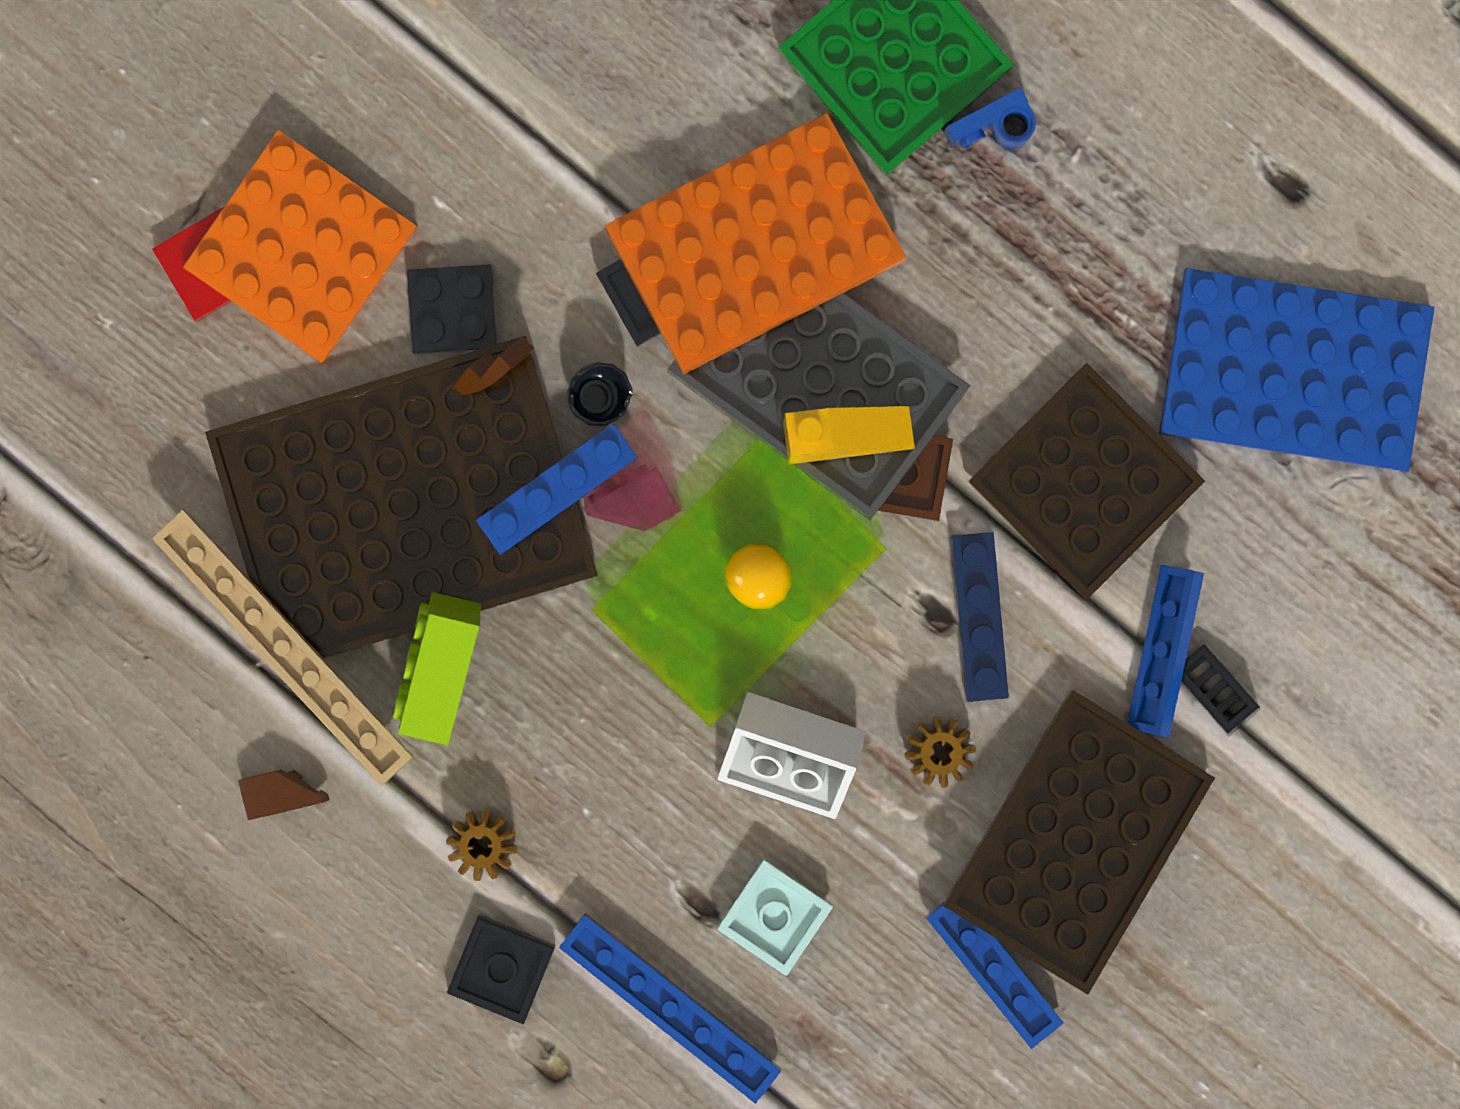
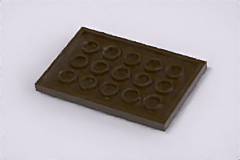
[942,690,1215,995]

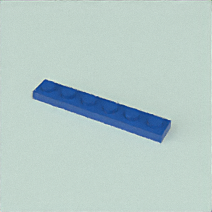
[559,913,781,1104]

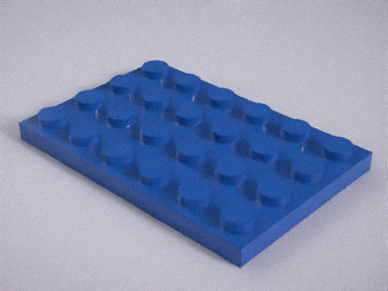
[1159,268,1435,472]

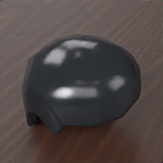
[567,362,633,426]

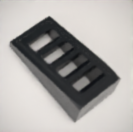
[1181,644,1260,737]

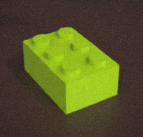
[393,592,481,746]

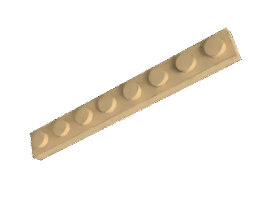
[152,510,414,786]

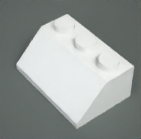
[717,692,866,819]

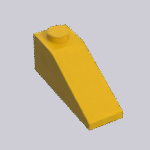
[783,406,915,464]

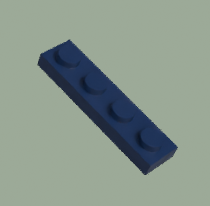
[951,532,1009,702]

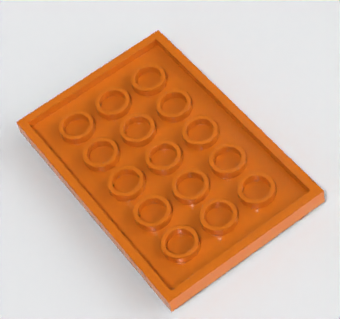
[605,113,906,375]

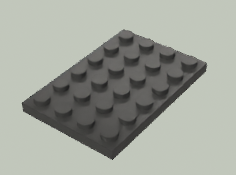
[667,293,971,521]

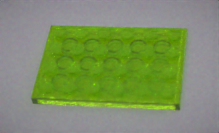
[591,440,886,727]

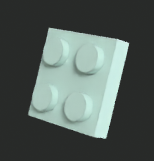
[717,859,833,976]

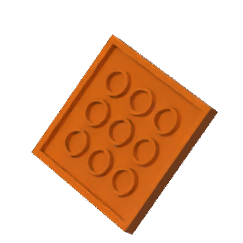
[183,130,418,364]

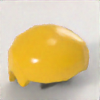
[725,544,792,609]

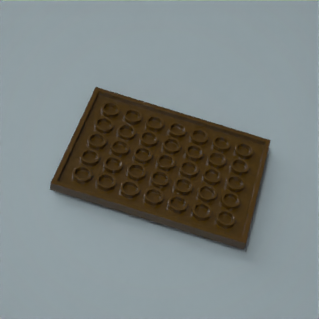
[205,336,598,658]

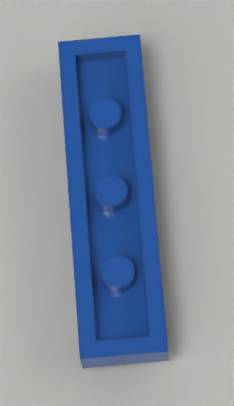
[476,423,638,555]
[1127,565,1204,737]
[925,902,1064,1049]

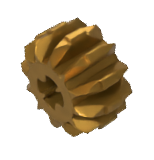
[905,716,976,788]
[446,809,518,881]

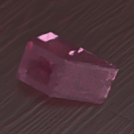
[583,464,682,532]

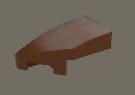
[453,336,534,395]
[238,769,329,820]

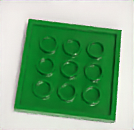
[778,0,1014,176]

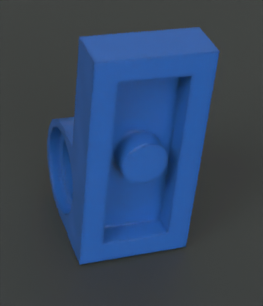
[943,88,1036,149]

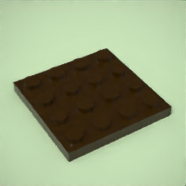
[968,363,1205,600]

